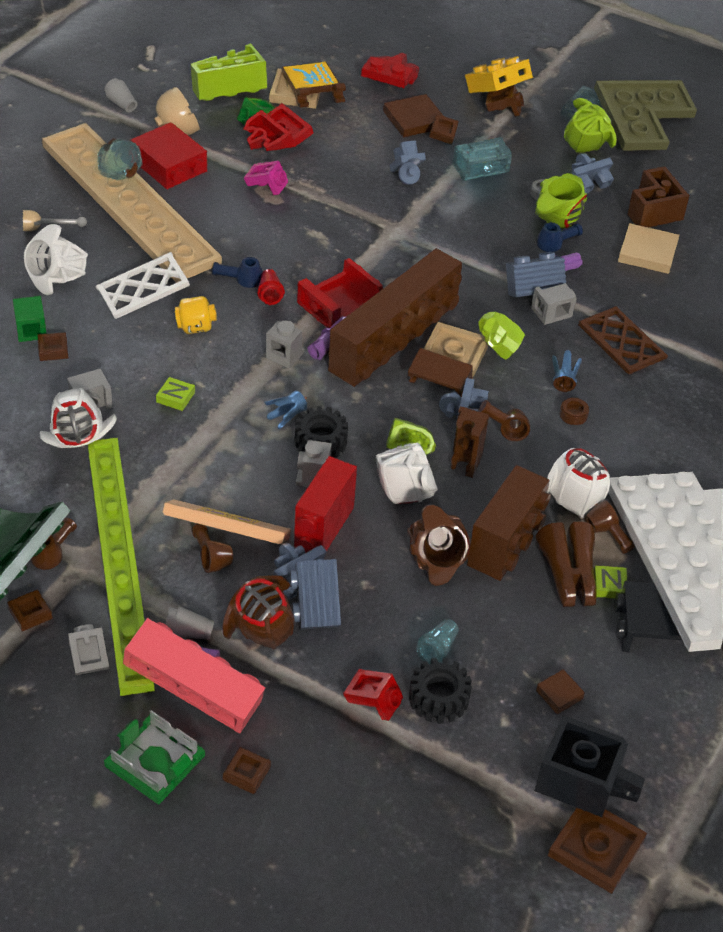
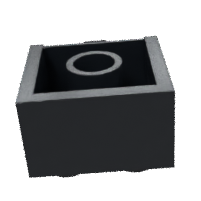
[534,715,645,817]

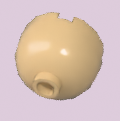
[154,87,200,136]

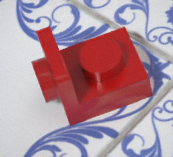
[343,669,403,721]

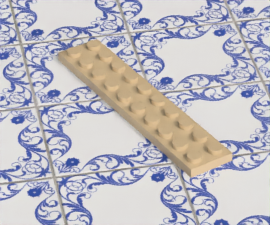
[42,123,222,283]

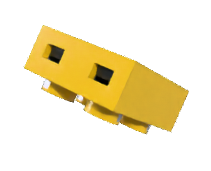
[465,56,533,93]

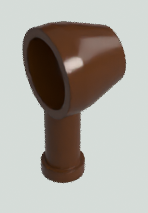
[478,400,530,441]
[585,500,635,554]
[31,517,77,570]
[191,524,233,573]

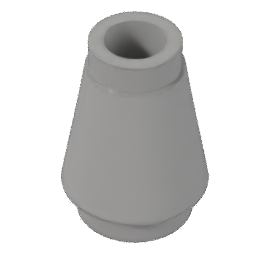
[104,78,137,113]
[166,606,214,640]

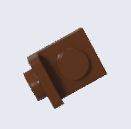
[486,84,524,117]

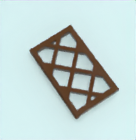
[578,306,668,375]

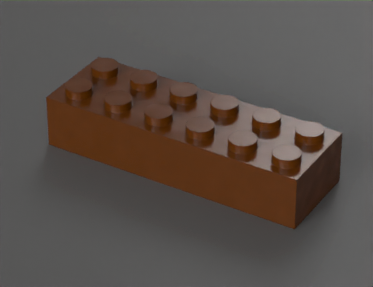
[328,248,462,387]

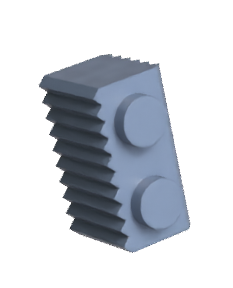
[506,252,566,297]
[290,559,341,630]

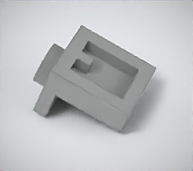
[68,624,109,676]

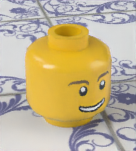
[175,296,217,334]

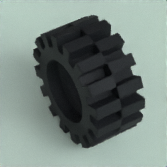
[294,406,348,458]
[409,658,472,724]

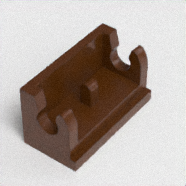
[408,348,473,397]
[451,406,489,478]

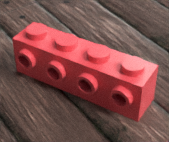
[123,618,266,733]

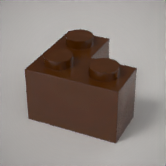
[627,166,690,228]

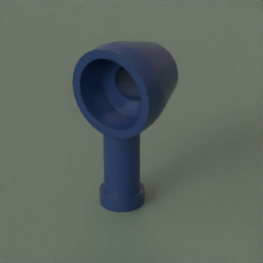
[537,222,583,252]
[212,257,263,288]

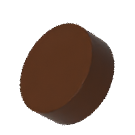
[559,398,589,425]

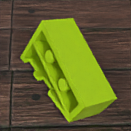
[191,43,267,101]

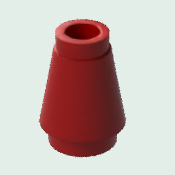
[257,269,285,305]

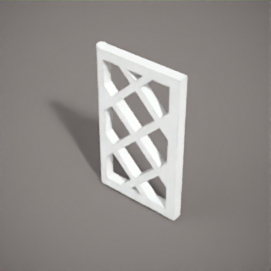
[96,252,190,319]

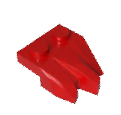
[361,53,419,88]
[243,103,314,151]

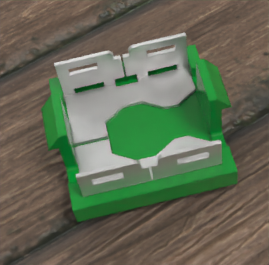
[104,710,205,805]

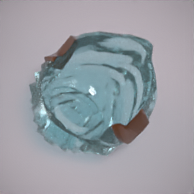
[97,138,142,180]

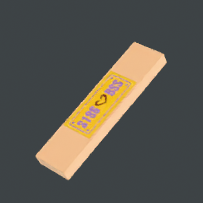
[163,499,291,544]

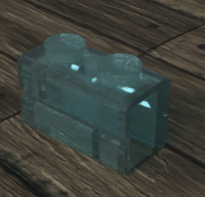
[453,137,512,181]

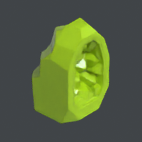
[478,312,525,360]
[386,417,436,456]

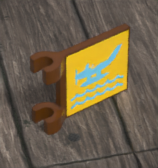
[282,61,346,108]

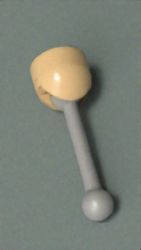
[23,210,87,231]

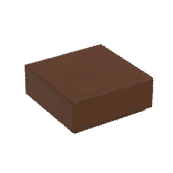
[429,114,459,145]
[38,332,69,361]
[7,589,52,632]
[536,669,585,714]
[223,747,271,795]

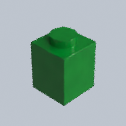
[13,296,47,342]

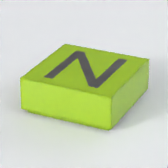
[156,377,195,411]
[594,565,627,599]

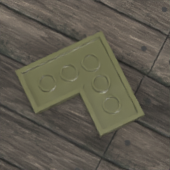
[594,80,697,151]

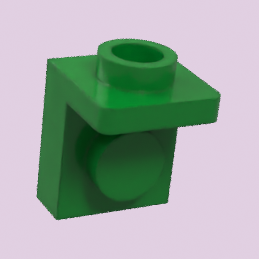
[237,97,276,125]

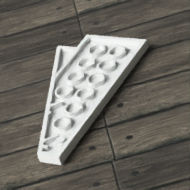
[608,472,723,652]

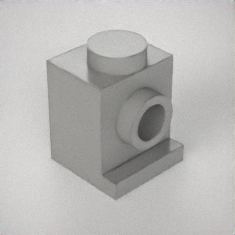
[531,283,576,325]
[266,320,305,369]
[67,368,113,409]
[296,440,332,487]

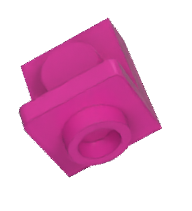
[244,161,288,195]

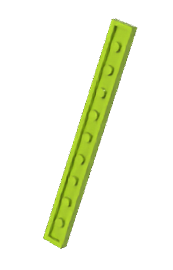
[88,438,155,696]

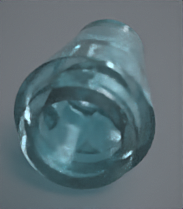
[417,619,459,664]

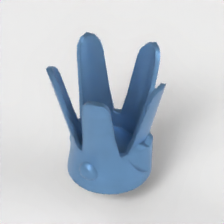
[552,350,582,392]
[265,391,307,429]

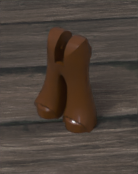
[535,521,597,607]

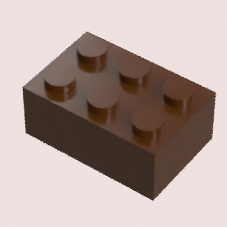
[467,465,551,581]

